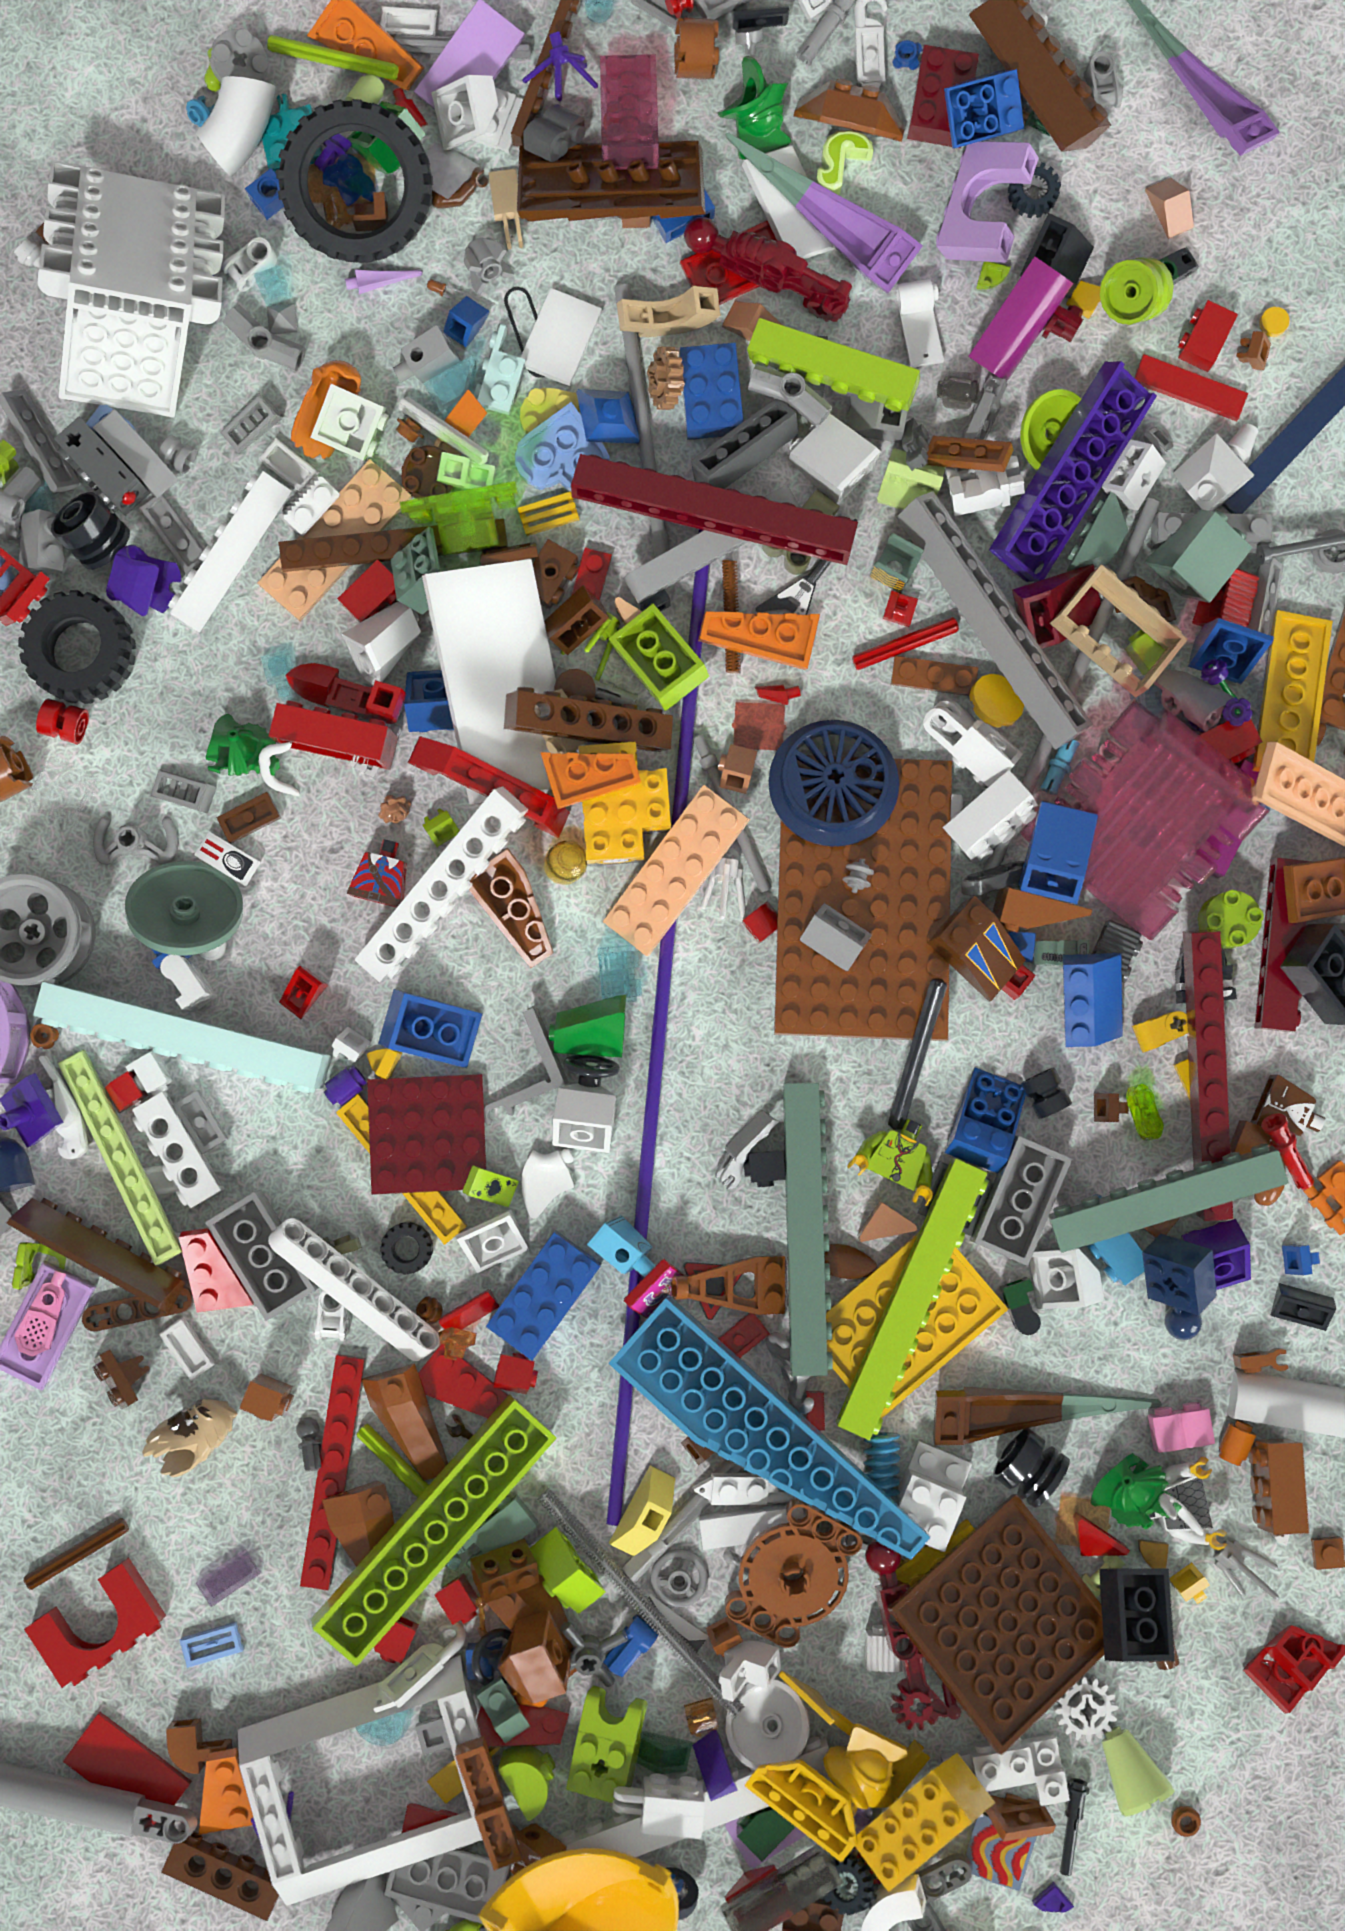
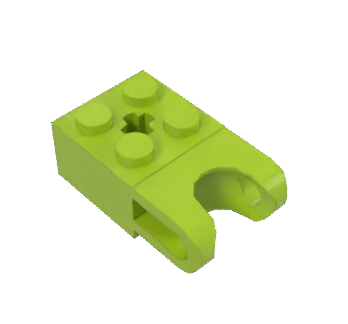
[566,1685,648,1804]

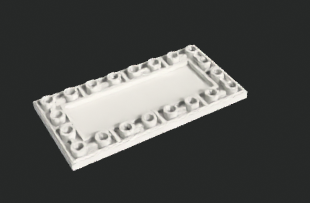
[422,559,556,805]

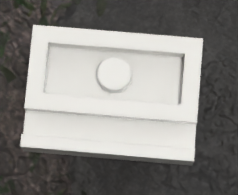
[472,88,523,153]

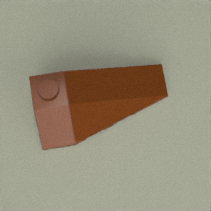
[469,847,554,968]
[362,1363,448,1481]
[322,1480,395,1567]

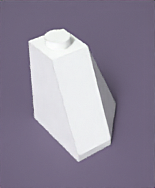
[341,601,421,687]

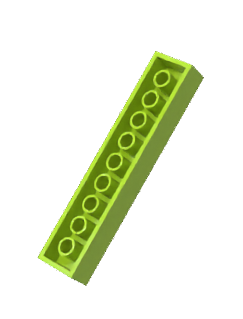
[311,1394,557,1667]

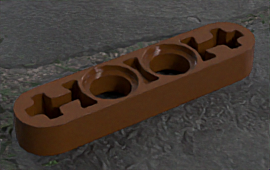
[82,1287,194,1332]

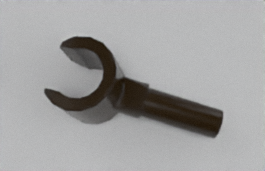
[445,1414,473,1440]

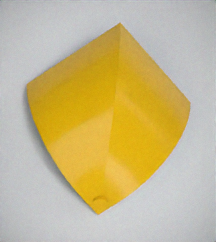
[478,1848,678,1931]

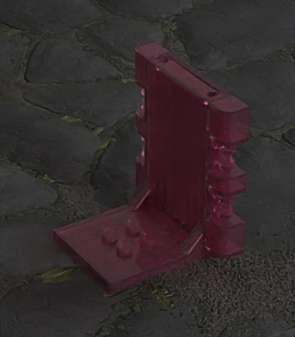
[1020,698,1270,940]

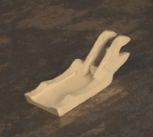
[488,168,523,250]

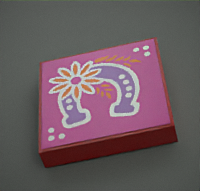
[623,1259,685,1318]

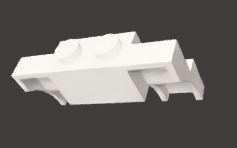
[940,1734,1070,1818]

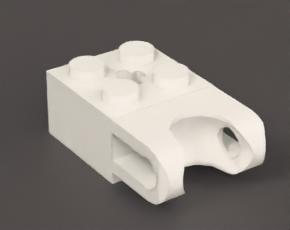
[923,699,1023,788]

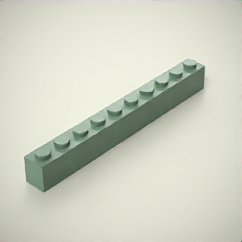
[783,1083,833,1376]

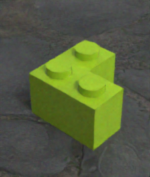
[530,1527,606,1614]

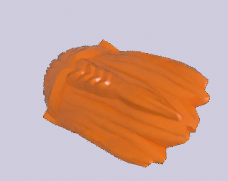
[291,360,362,459]

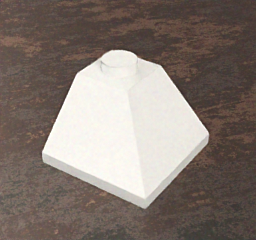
[431,75,498,150]
[1173,433,1254,511]
[1030,1248,1104,1309]

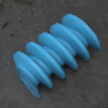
[863,1432,900,1496]

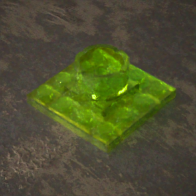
[399,481,521,555]

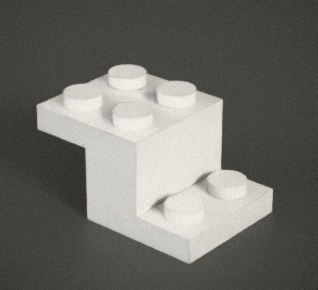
[898,1440,972,1552]

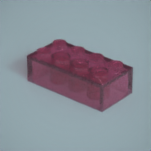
[600,54,659,169]

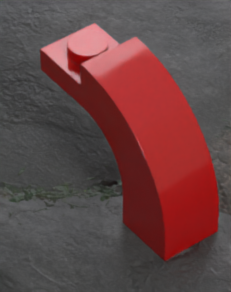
[325,677,406,724]

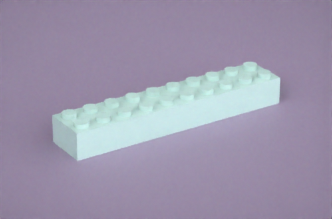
[33,982,332,1093]

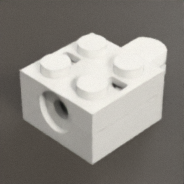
[612,1774,705,1839]

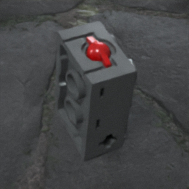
[54,416,150,516]

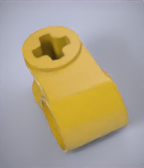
[1132,1011,1188,1053]

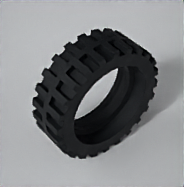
[276,99,433,263]

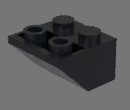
[1020,213,1094,299]

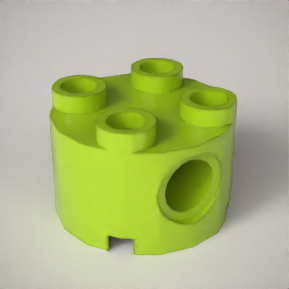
[1197,890,1264,949]

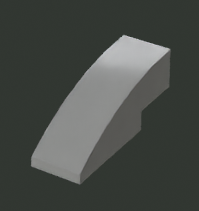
[92,409,178,498]

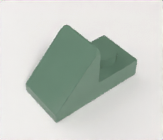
[475,1676,530,1743]

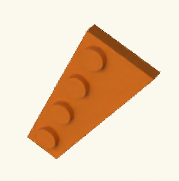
[307,0,425,91]
[698,611,820,670]

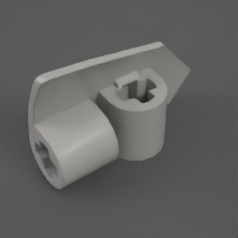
[1154,669,1234,731]

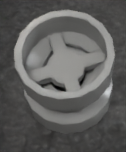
[158,435,197,474]

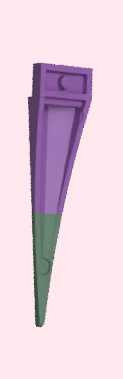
[1126,0,1280,156]
[725,133,923,294]

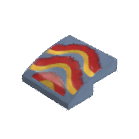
[961,1812,1037,1891]

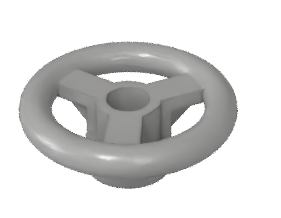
[650,1549,708,1608]

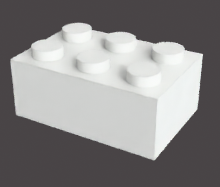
[943,770,1039,864]

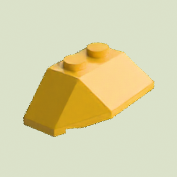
[744,1759,857,1862]

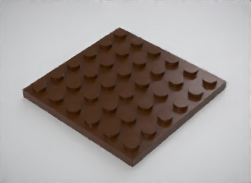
[887,1494,1104,1755]

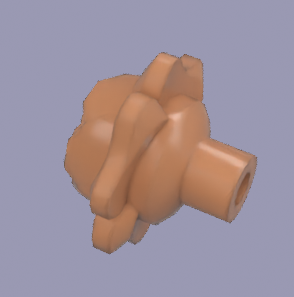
[378,795,411,823]

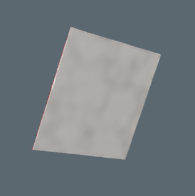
[426,143,480,199]

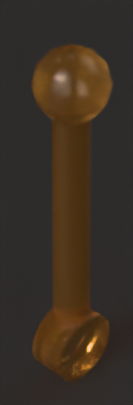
[475,1596,487,1637]

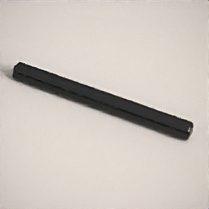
[888,978,947,1130]

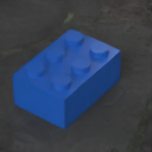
[680,342,743,440]

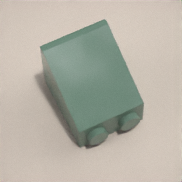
[1145,509,1253,603]

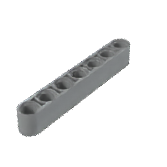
[623,485,801,603]

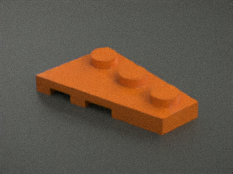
[540,752,641,809]

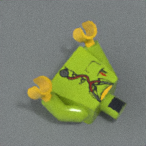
[847,1118,933,1206]

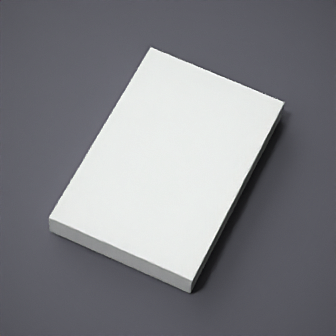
[520,288,602,386]

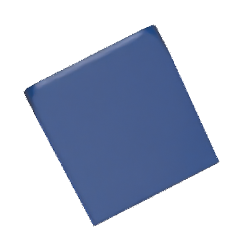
[1007,932,1036,962]

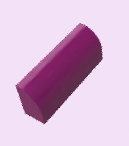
[968,257,1073,382]

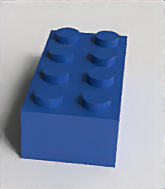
[485,1230,602,1361]

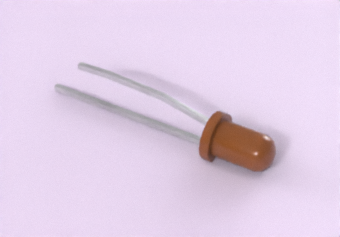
[427,279,495,305]

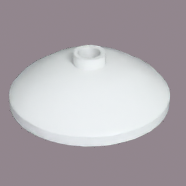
[726,1680,810,1770]

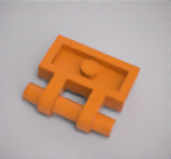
[1303,1160,1345,1236]

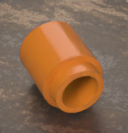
[1219,1420,1256,1466]

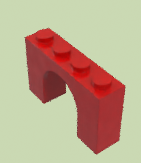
[24,1557,166,1688]

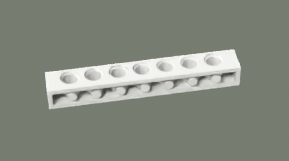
[354,786,528,983]

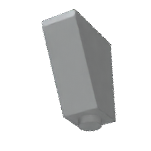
[325,1874,399,1931]

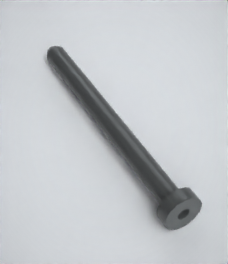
[1256,533,1345,565]

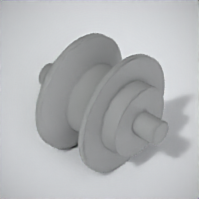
[843,859,874,893]

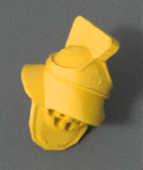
[823,1723,908,1817]

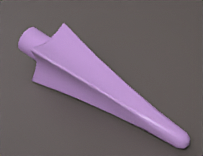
[345,269,422,294]

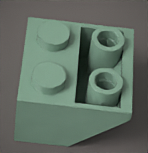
[391,527,440,615]

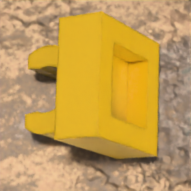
[1169,1562,1209,1604]

